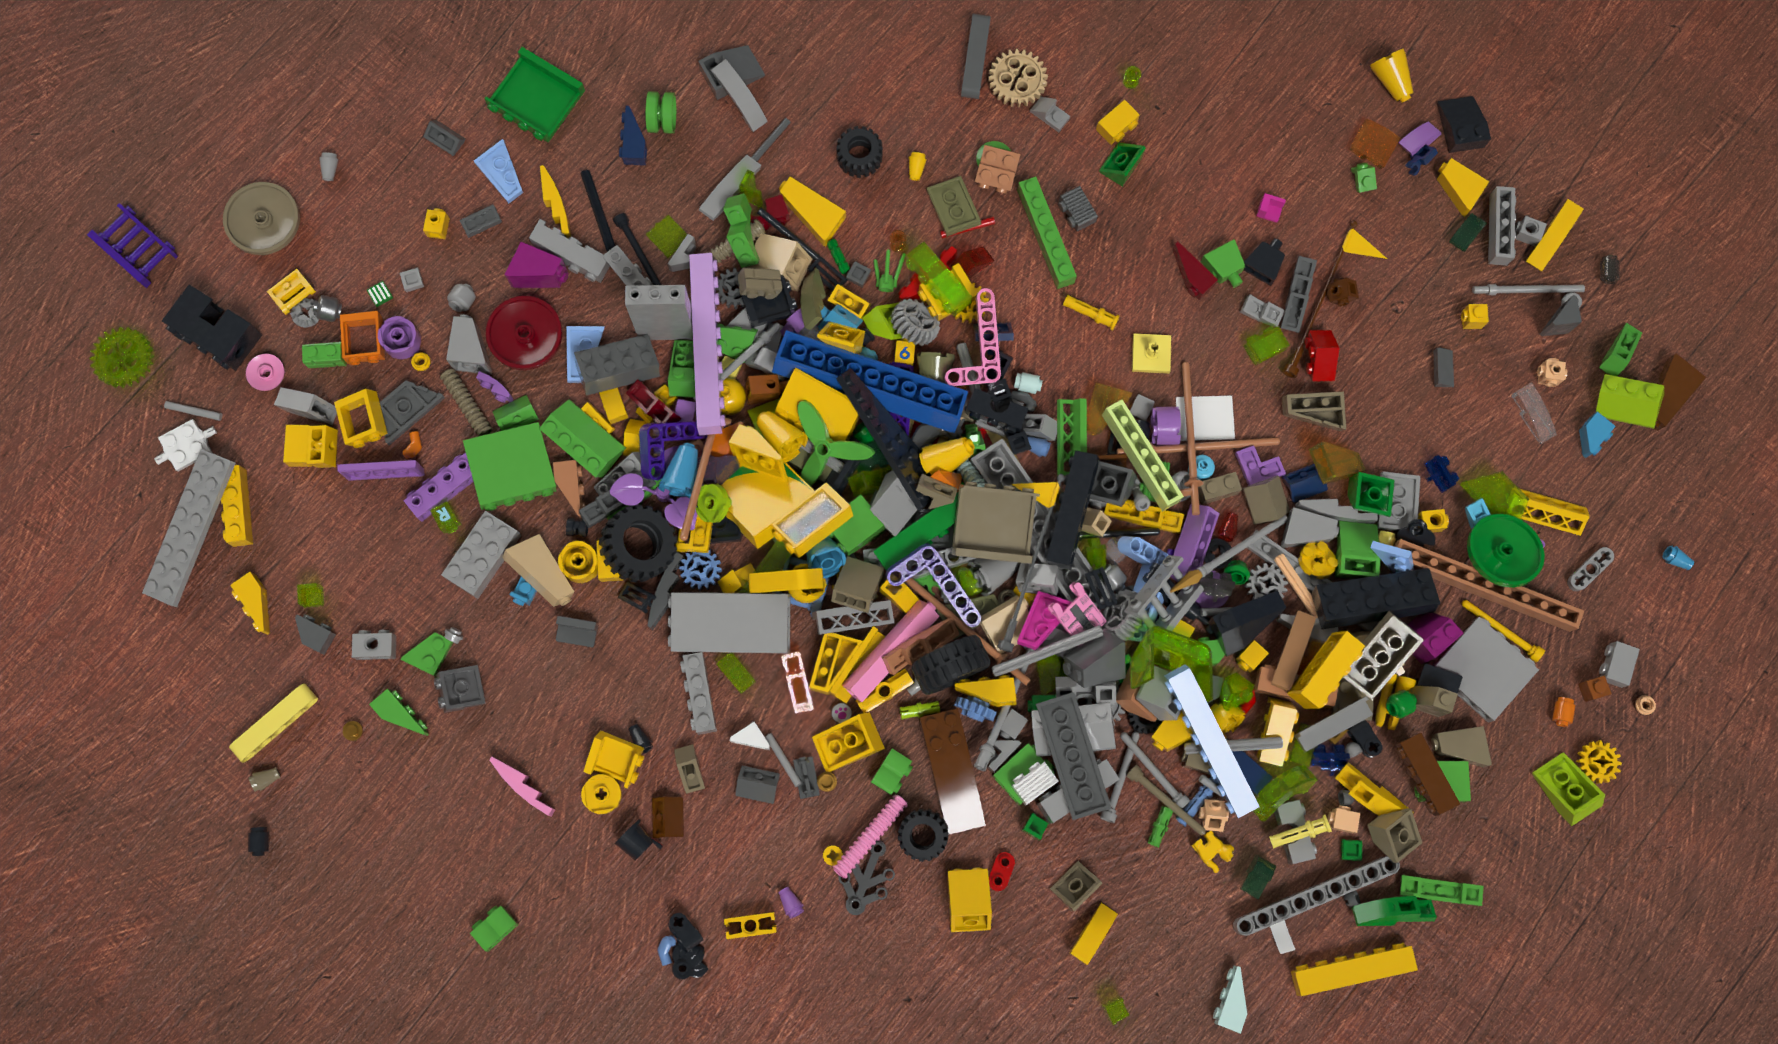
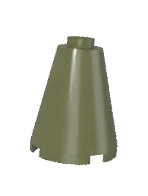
[917,352,955,384]

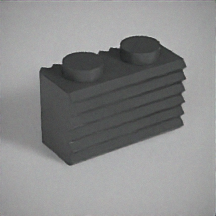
[1058,186,1098,232]

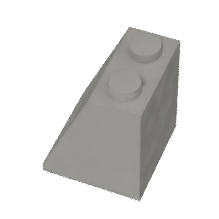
[446,315,492,375]

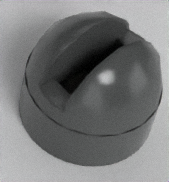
[1338,790,1355,806]
[1344,890,1361,907]

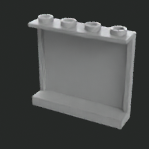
[1432,617,1539,723]

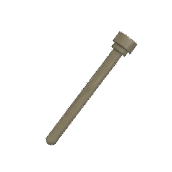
[1126,764,1206,835]

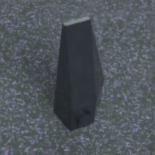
[1208,590,1287,657]

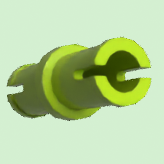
[899,701,940,720]

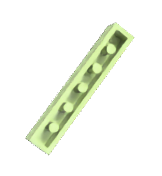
[1102,400,1184,512]

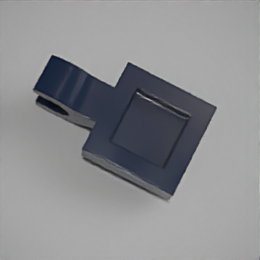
[1405,145,1438,176]

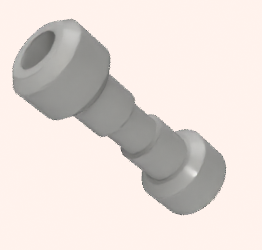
[1132,478,1150,511]

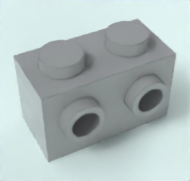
[1599,641,1640,688]

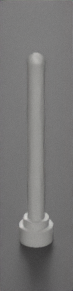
[1100,731,1140,823]
[1120,732,1190,808]

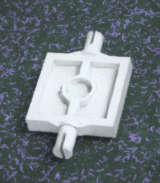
[154,419,217,472]

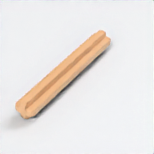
[1274,554,1318,618]

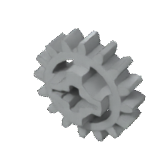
[1245,563,1288,600]

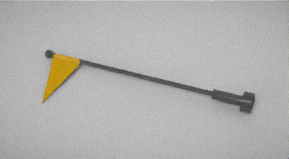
[997,474,1065,653]

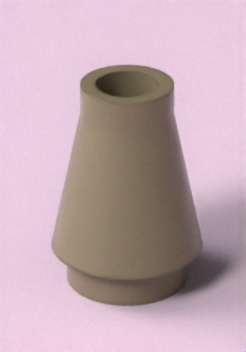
[248,767,281,792]

